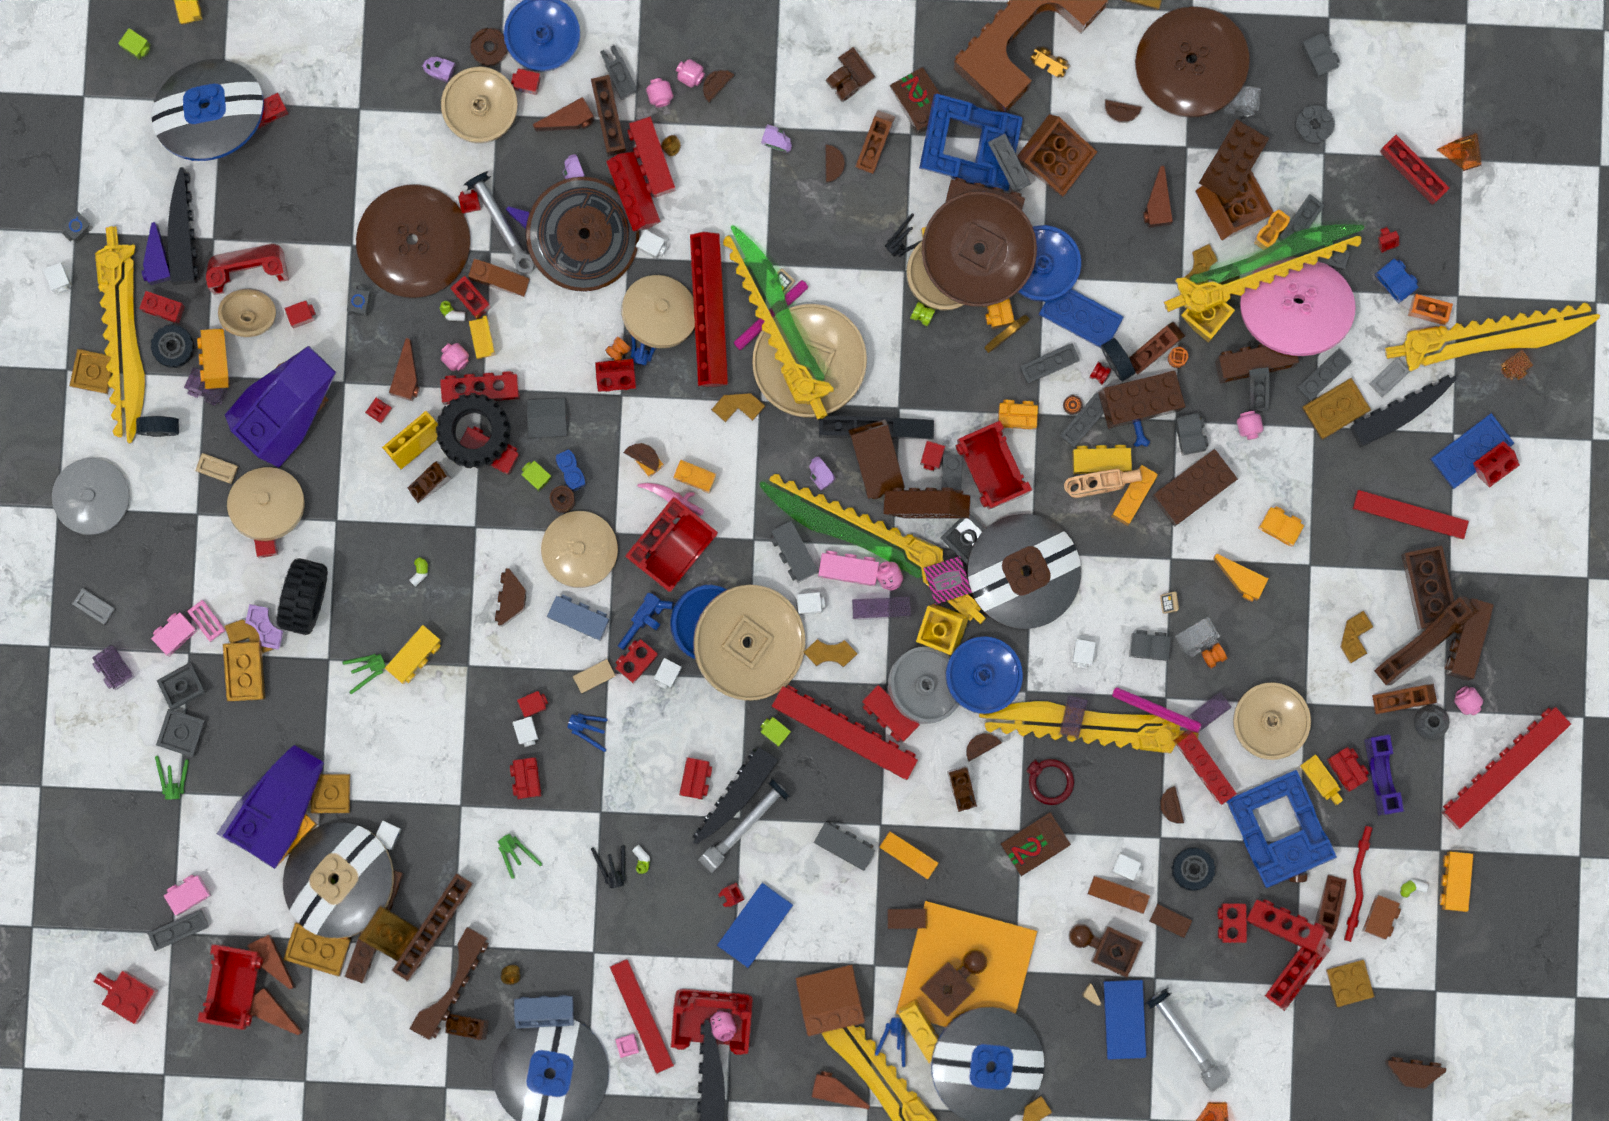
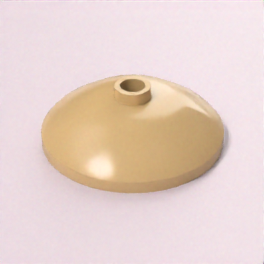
[218,289,276,337]

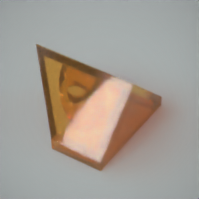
[1436,133,1482,171]
[1196,1102,1229,1121]

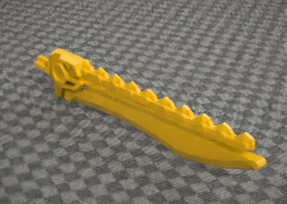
[95,226,145,444]
[1385,303,1600,372]
[979,701,1199,754]
[821,1025,938,1121]

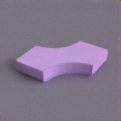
[245,604,284,650]

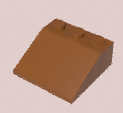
[1017,114,1097,196]
[1195,171,1274,241]
[796,965,866,1036]

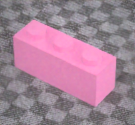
[818,551,879,586]

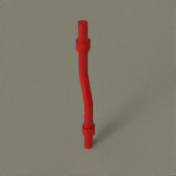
[1344,826,1373,942]

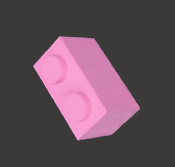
[151,613,198,657]
[164,874,211,916]

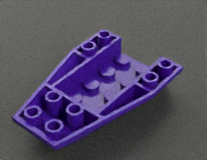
[225,346,336,467]
[217,745,324,869]

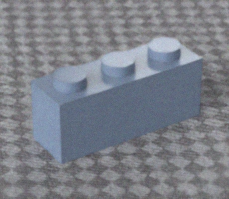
[547,594,610,641]
[514,995,574,1029]

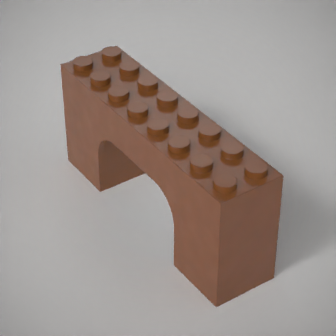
[954,0,1109,113]

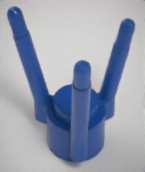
[630,335,656,366]
[567,713,608,752]
[875,1018,906,1068]

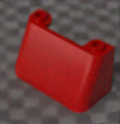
[206,244,289,295]
[955,421,1032,510]
[197,944,263,1030]
[671,989,753,1055]

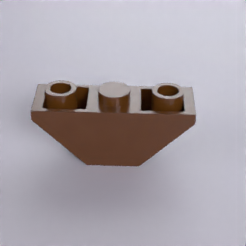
[408,461,451,503]
[495,568,527,627]
[947,766,977,812]
[445,1014,489,1040]
[1385,1057,1446,1089]

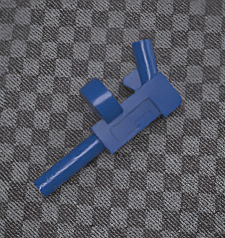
[618,593,674,650]

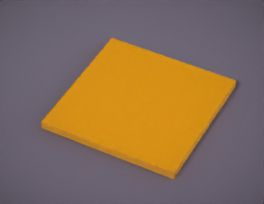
[896,901,1037,1027]

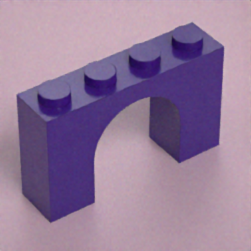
[1364,735,1404,816]

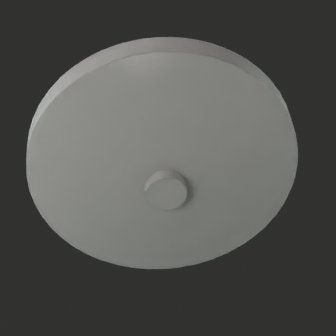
[52,458,130,535]
[888,647,959,724]

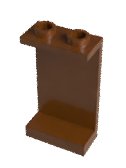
[848,419,905,499]

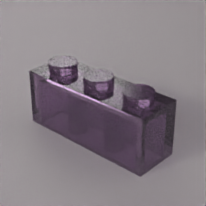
[852,597,911,620]

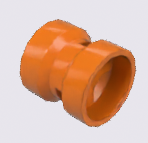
[605,336,631,360]
[1168,347,1188,368]
[1201,643,1227,669]

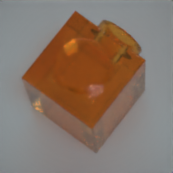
[1501,350,1533,380]

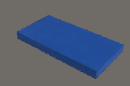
[1039,289,1124,348]
[1430,413,1515,489]
[717,883,793,968]
[1103,980,1146,1059]

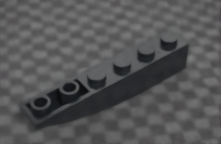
[168,167,199,285]
[1350,375,1457,448]
[819,416,934,439]
[692,747,778,845]
[697,1019,725,1121]

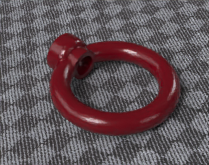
[1026,759,1074,805]

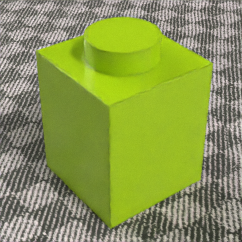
[118,28,151,60]
[521,461,552,492]
[760,717,791,747]

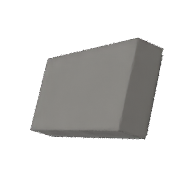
[1369,357,1410,397]
[72,588,115,625]

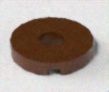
[470,28,508,66]

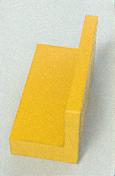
[174,0,202,24]
[469,315,496,359]

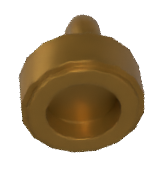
[661,135,681,157]
[501,965,520,985]

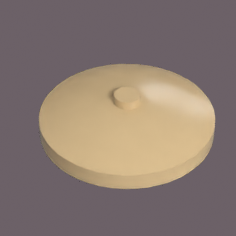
[441,67,518,143]
[906,241,978,311]
[621,275,695,348]
[227,467,305,541]
[541,511,618,588]
[1233,683,1311,760]

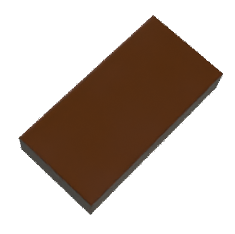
[838,47,875,89]
[1149,904,1192,938]
[888,909,927,929]

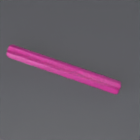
[734,280,808,350]
[1112,687,1202,733]

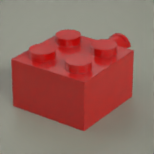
[93,970,158,1024]

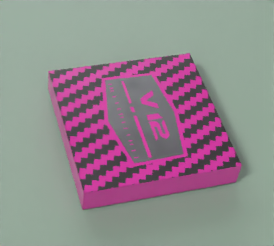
[923,556,972,605]

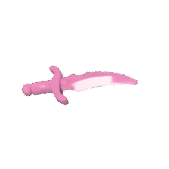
[637,483,704,516]

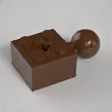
[1069,923,1143,978]
[920,949,988,1017]

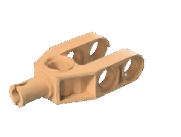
[1064,469,1142,498]

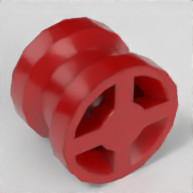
[1089,361,1111,385]

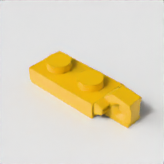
[947,594,986,625]
[1300,754,1343,805]

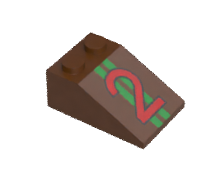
[889,67,941,135]
[1001,813,1071,876]

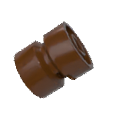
[825,66,861,102]
[549,486,576,513]

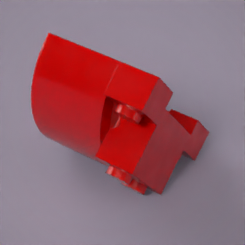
[625,496,718,592]

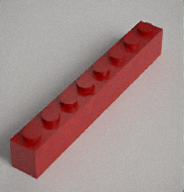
[690,232,728,387]
[772,685,918,781]
[1441,707,1571,829]

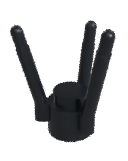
[884,213,921,257]
[591,845,626,889]

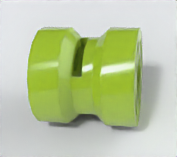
[910,301,935,327]

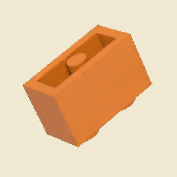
[1408,294,1453,325]

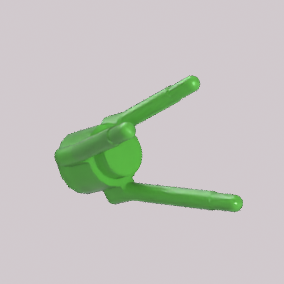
[342,654,386,694]
[155,756,189,799]
[497,833,542,879]

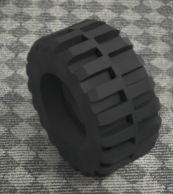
[436,393,511,469]
[277,558,328,635]

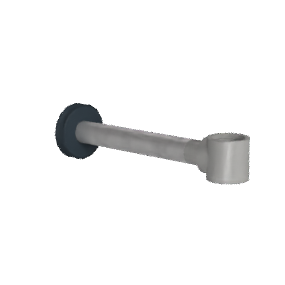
[464,171,535,275]
[698,778,791,874]
[1145,988,1228,1092]

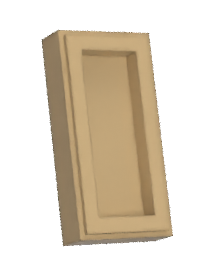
[195,453,238,484]
[573,659,616,694]

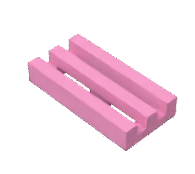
[187,600,226,642]

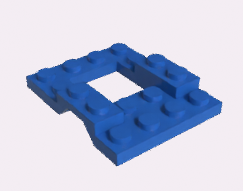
[919,94,1023,192]
[1226,770,1337,889]

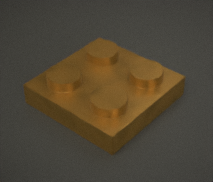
[1326,960,1374,1007]

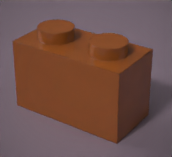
[1362,895,1401,940]

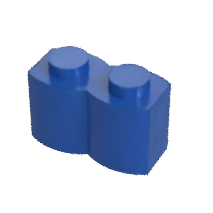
[1374,258,1419,303]
[556,450,586,492]

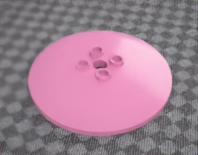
[1240,256,1356,356]

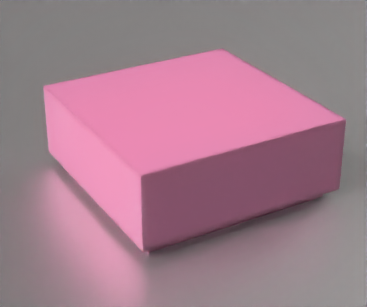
[615,1034,639,1058]

